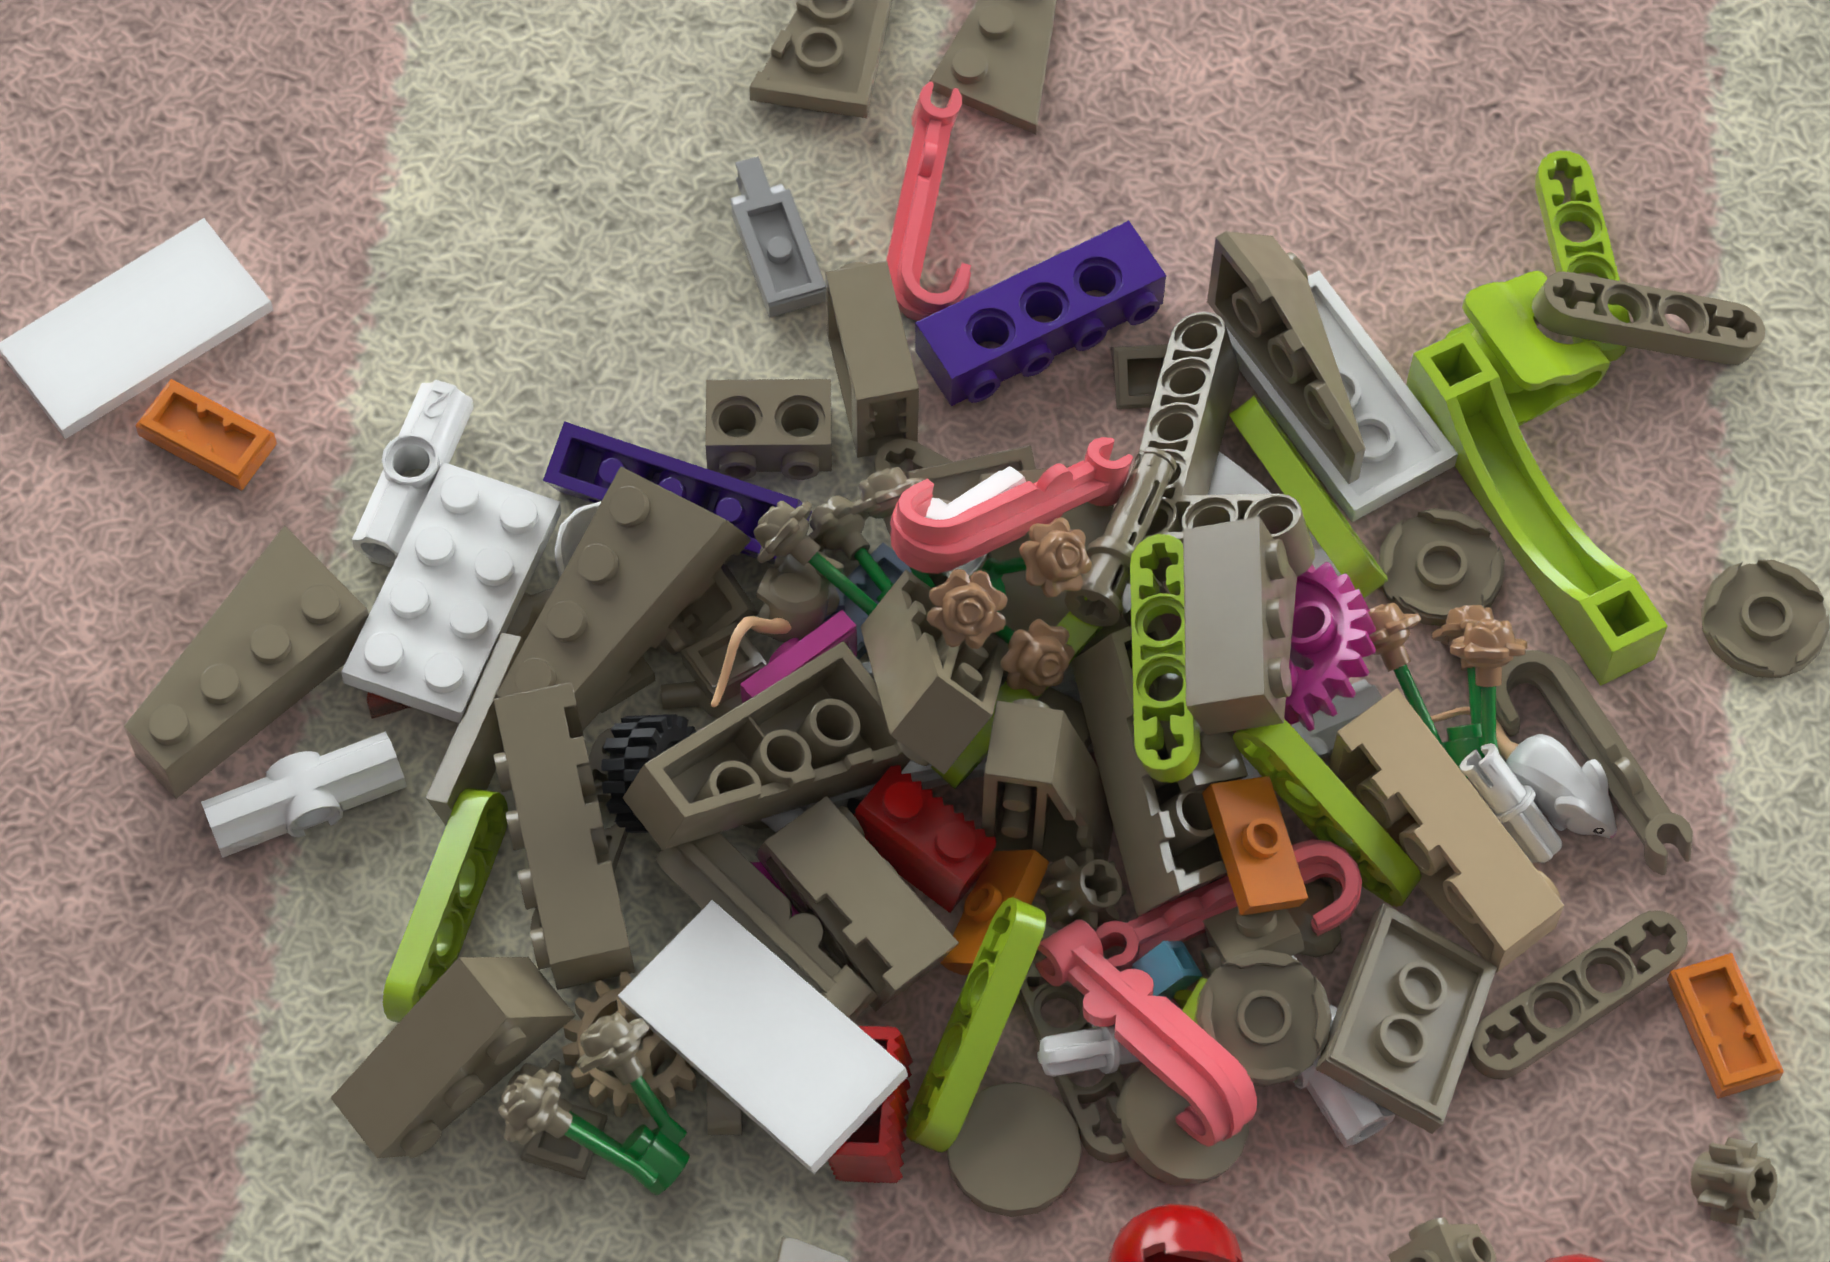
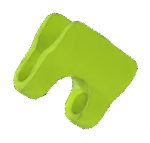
[1445,270,1611,426]

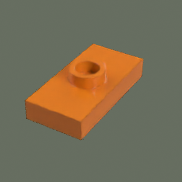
[135,379,277,491]
[1202,776,1308,916]
[940,850,1049,975]
[1667,953,1784,1099]

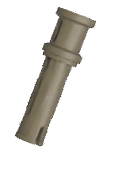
[1064,447,1177,627]

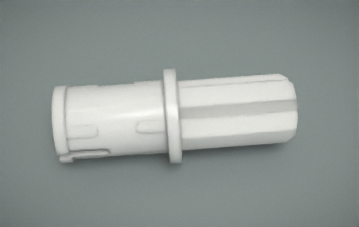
[1460,743,1562,864]
[1037,1024,1139,1077]

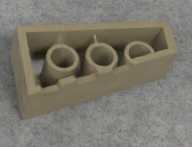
[496,467,752,731]
[493,682,635,990]

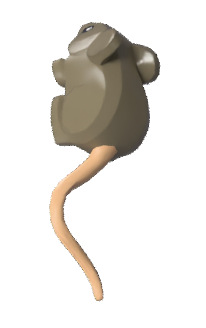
[711,551,844,708]

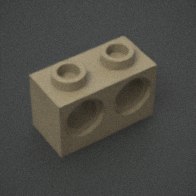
[705,379,832,480]

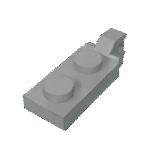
[730,156,826,318]

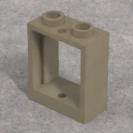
[826,261,919,458]

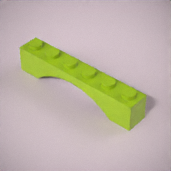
[1406,328,1668,686]

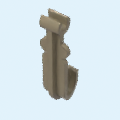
[1496,650,1693,875]
[655,833,878,1022]

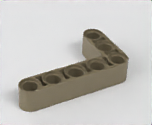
[1139,312,1315,581]

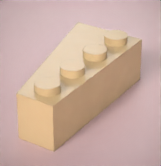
[1329,688,1565,973]

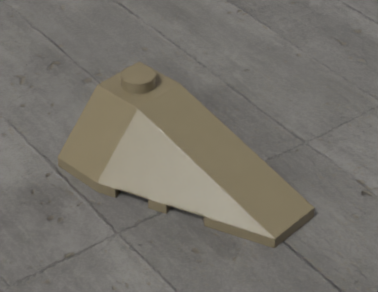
[1207,231,1366,484]

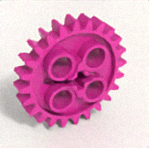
[1233,562,1376,733]

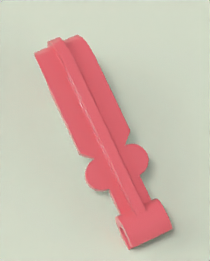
[886,82,971,321]
[890,437,1133,574]
[1095,839,1362,972]
[1036,919,1257,1147]

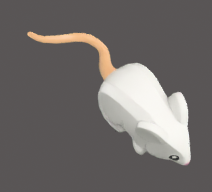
[1431,707,1617,838]

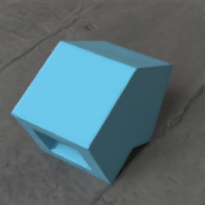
[1132,941,1203,1000]

